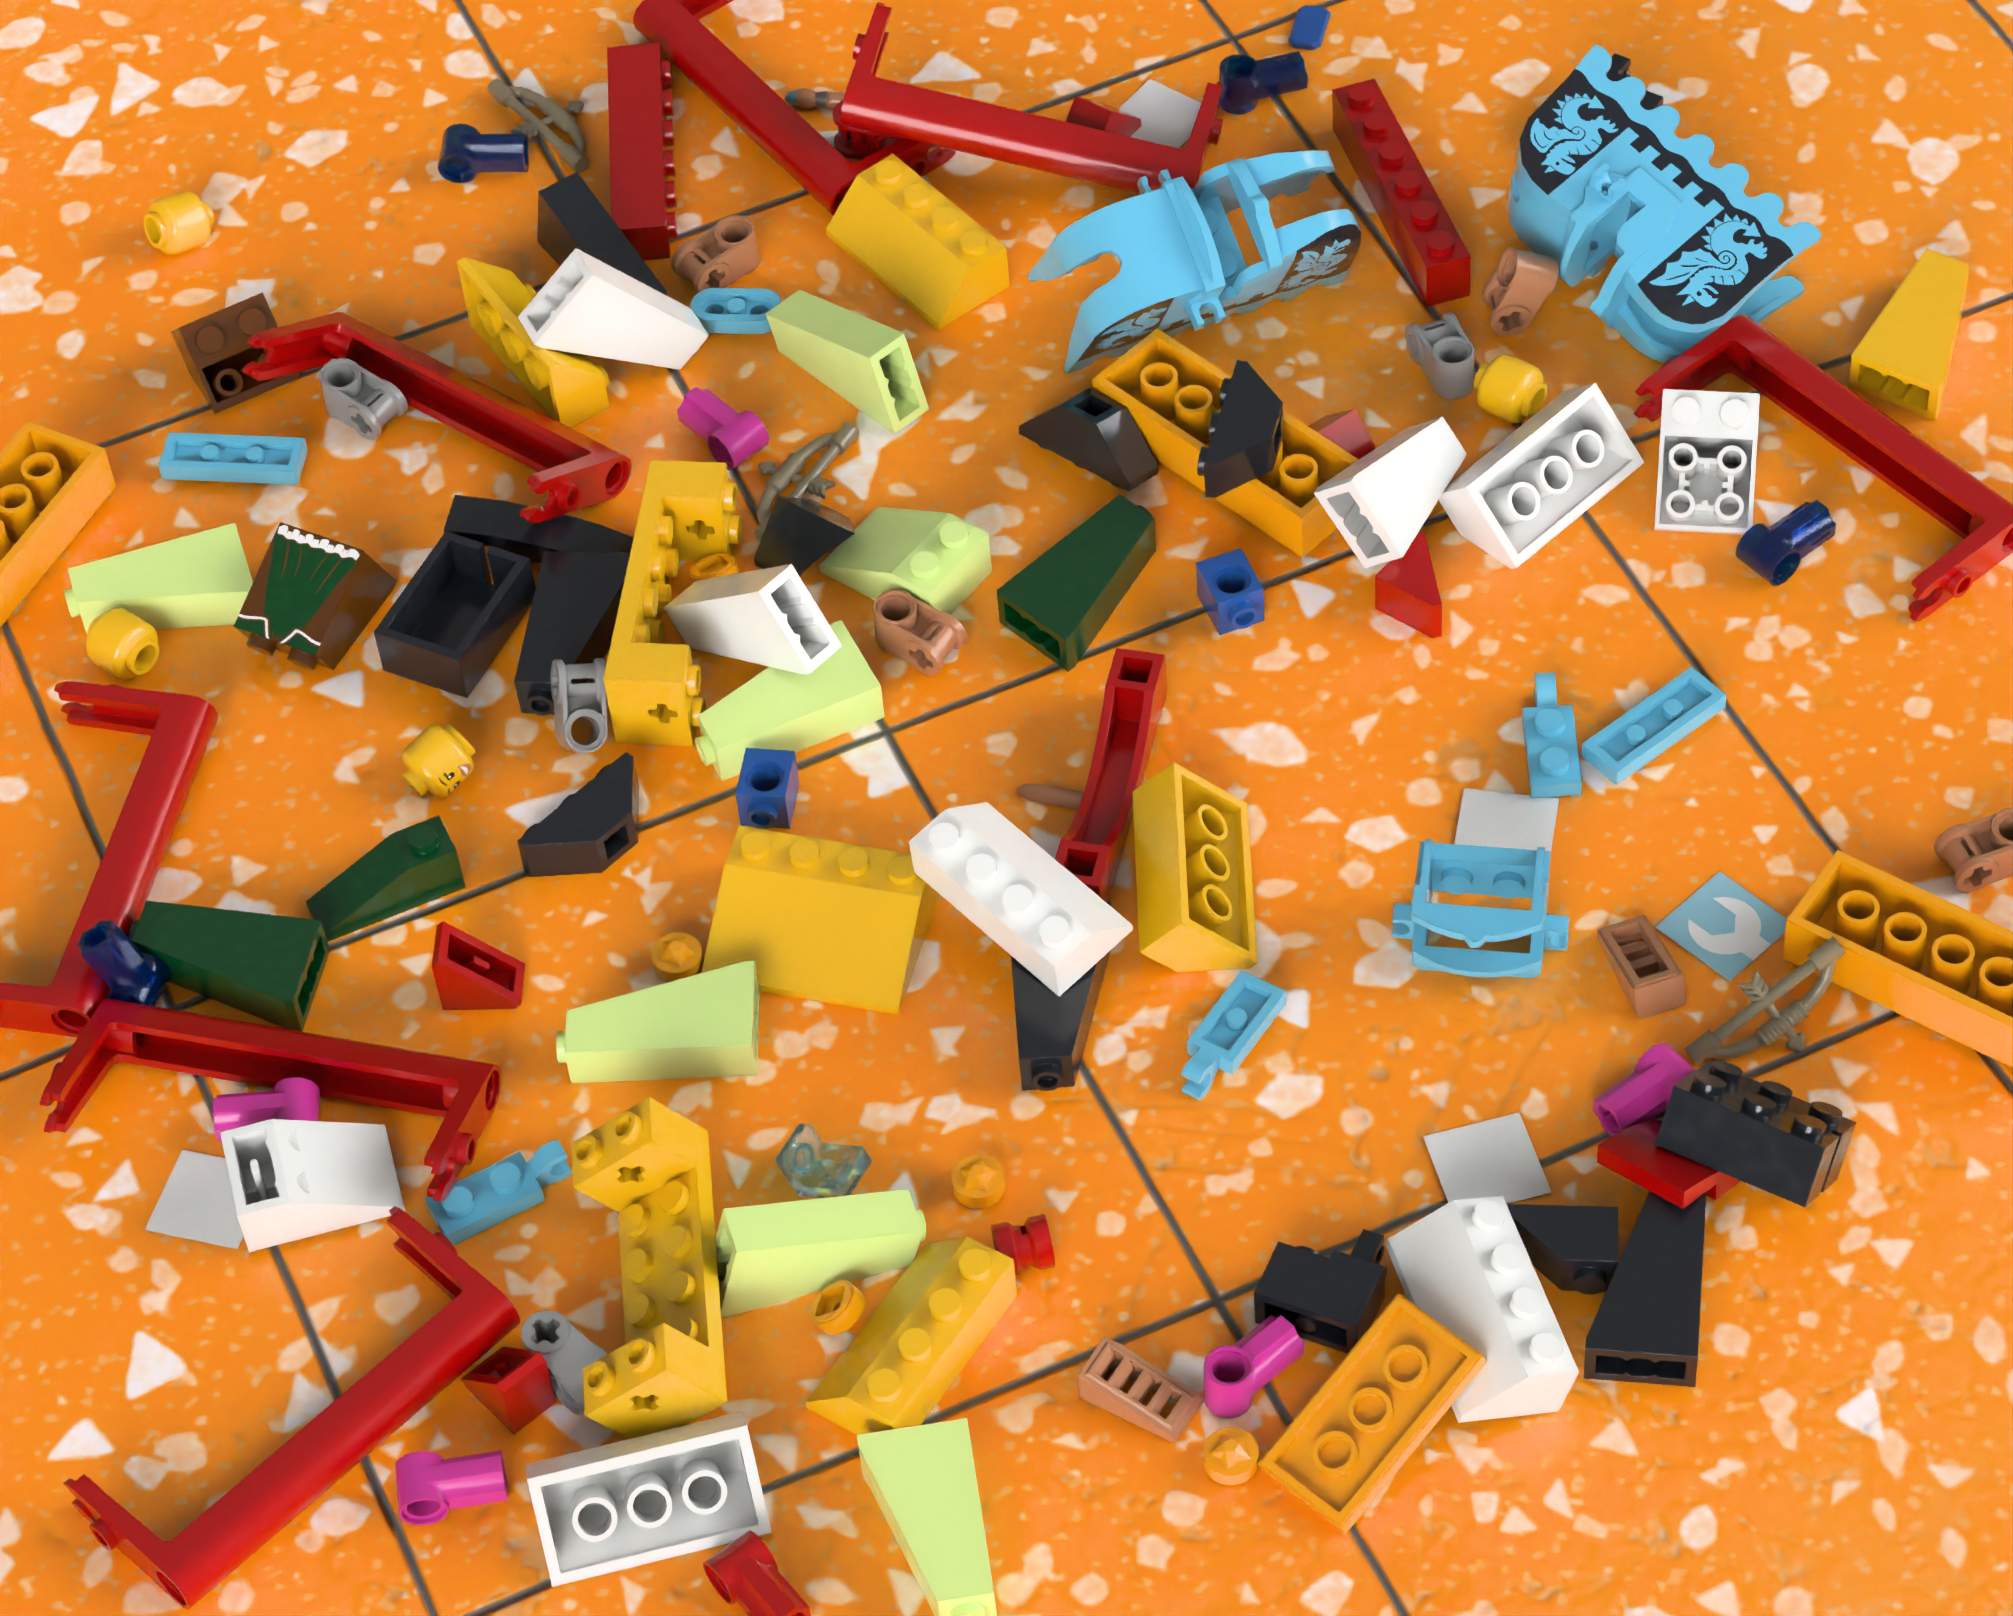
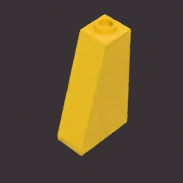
[1848,249,1970,420]

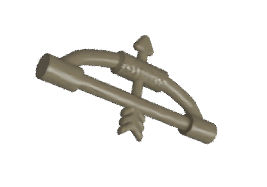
[488,79,589,173]
[754,422,859,542]
[1684,936,1846,1065]

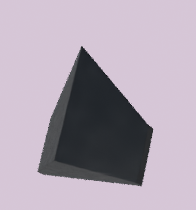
[754,496,855,577]

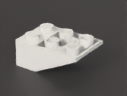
[1654,389,1760,535]
[220,1119,405,1252]

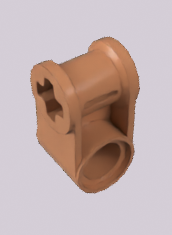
[671,215,760,293]
[1482,247,1559,336]
[873,590,968,676]
[1934,807,2013,893]

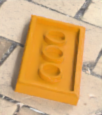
[1257,1293,1487,1535]

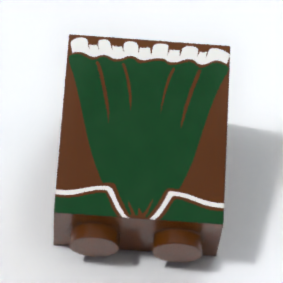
[233,522,397,670]

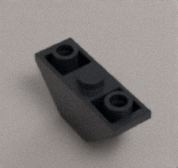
[1197,360,1284,498]
[1018,388,1159,492]
[517,752,639,877]

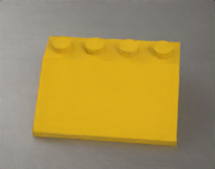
[701,825,939,1015]

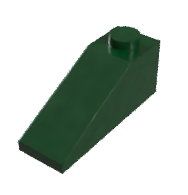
[306,815,466,942]

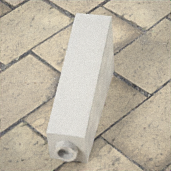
[518,248,709,370]
[1314,417,1467,568]
[664,564,842,675]

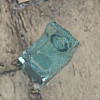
[776,1123,872,1198]

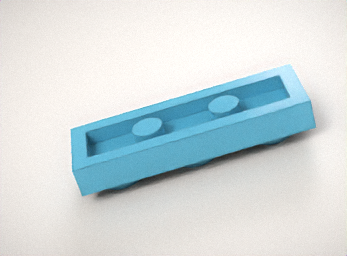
[158,432,308,485]
[1581,667,1727,785]

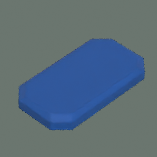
[1289,5,1330,50]

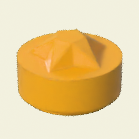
[689,553,739,584]
[651,932,704,982]
[951,1154,1006,1209]
[810,1280,865,1336]
[1203,1427,1259,1486]

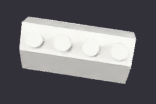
[1439,383,1645,569]
[909,802,1133,997]
[1385,1195,1579,1423]
[525,1411,772,1587]

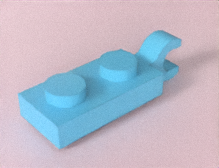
[1522,672,1582,798]
[1181,970,1286,1101]
[424,1140,572,1245]

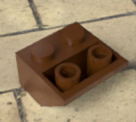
[171,292,300,414]

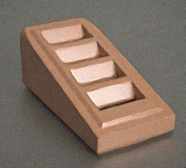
[1596,915,1686,1019]
[1078,1337,1203,1444]

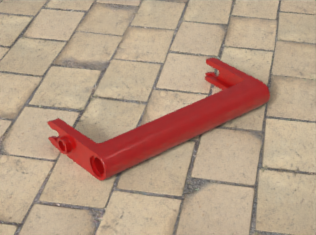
[633,0,956,216]
[840,2,1224,194]
[241,312,632,523]
[1634,314,2013,622]
[0,681,218,1037]
[39,998,501,1202]
[63,1206,520,1610]

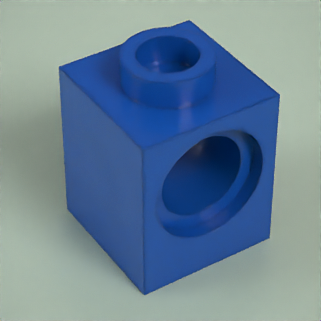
[1196,548,1264,635]
[735,748,800,829]

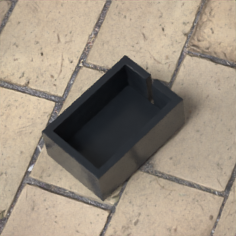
[374,531,536,698]
[1655,1061,1857,1207]

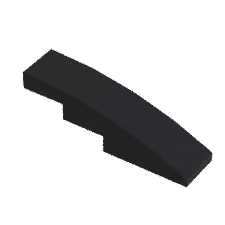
[444,495,634,563]

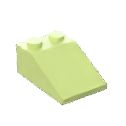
[819,507,992,615]

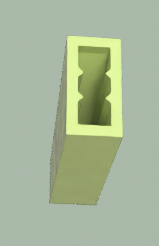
[765,289,929,434]
[63,523,253,634]
[695,620,885,781]
[556,961,760,1083]
[715,1189,926,1318]
[857,1418,997,1616]

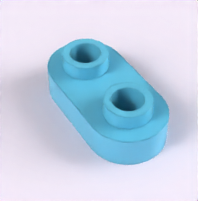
[690,288,781,334]

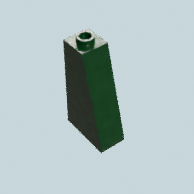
[996,494,1156,672]
[129,900,330,1031]

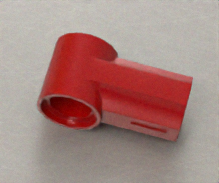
[703,1530,811,1616]

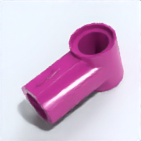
[677,387,769,470]
[1593,1043,1695,1136]
[213,1077,320,1142]
[1204,1315,1305,1418]
[395,1450,509,1526]

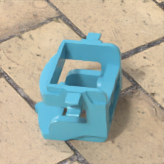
[1392,839,1569,978]

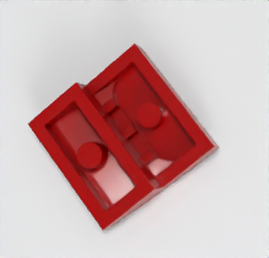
[1597,1121,1741,1209]

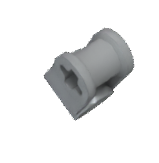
[1405,312,1475,399]
[319,358,408,440]
[551,658,608,753]
[521,1310,607,1415]

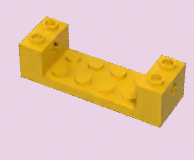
[603,460,742,746]
[571,1097,727,1439]

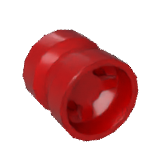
[991,1214,1055,1275]

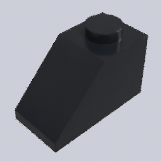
[1508,1204,1618,1295]

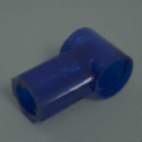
[1218,51,1308,115]
[438,124,529,183]
[1735,500,1836,586]
[77,920,172,1006]

